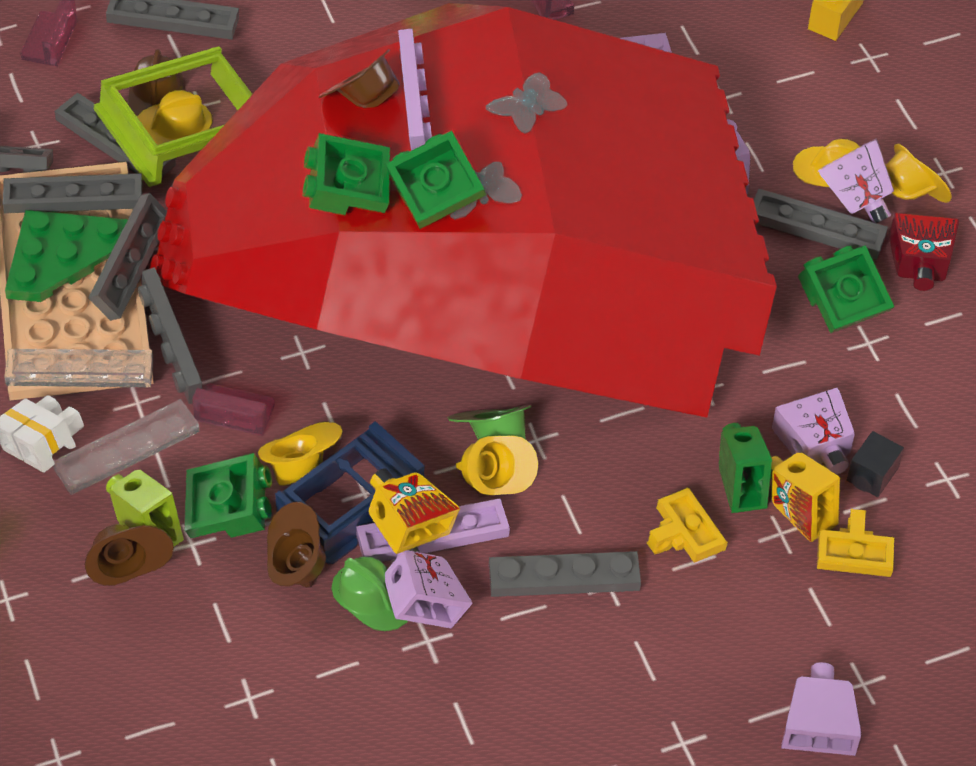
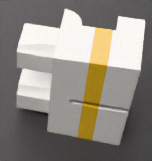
[0,395,84,473]

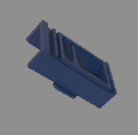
[275,421,425,564]

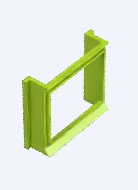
[94,46,252,187]

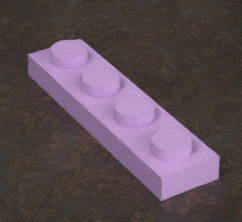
[398,29,432,151]
[356,499,510,562]

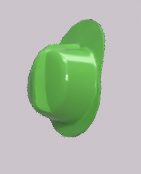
[448,405,531,439]
[331,556,408,631]

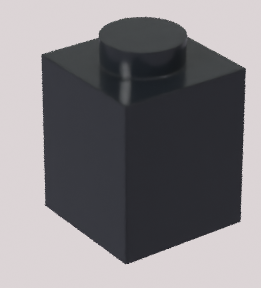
[846,431,904,497]

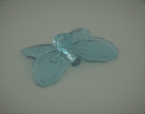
[486,73,567,133]
[450,162,522,219]

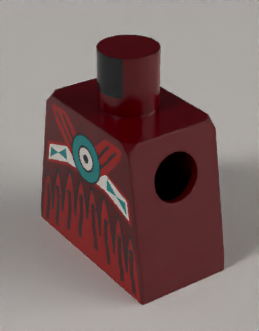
[889,213,959,291]

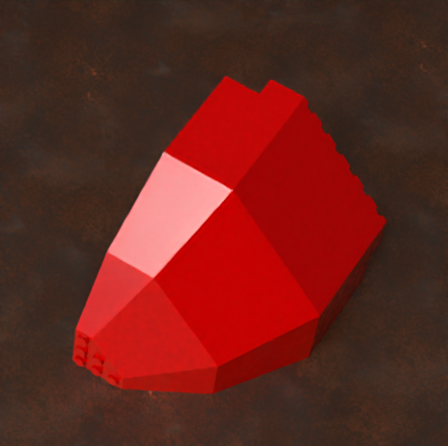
[150,3,777,418]

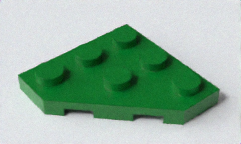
[5,210,128,302]

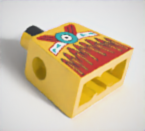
[770,453,840,542]
[369,468,460,554]

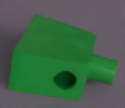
[718,423,772,513]

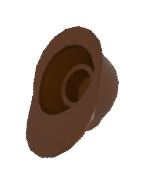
[128,49,183,116]
[318,49,400,108]
[267,502,326,588]
[84,524,174,586]

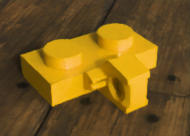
[647,488,728,563]
[817,509,894,577]

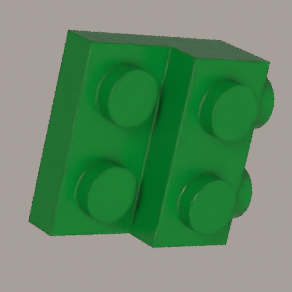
[386,131,486,229]
[302,133,390,215]
[798,245,894,334]
[184,453,272,538]

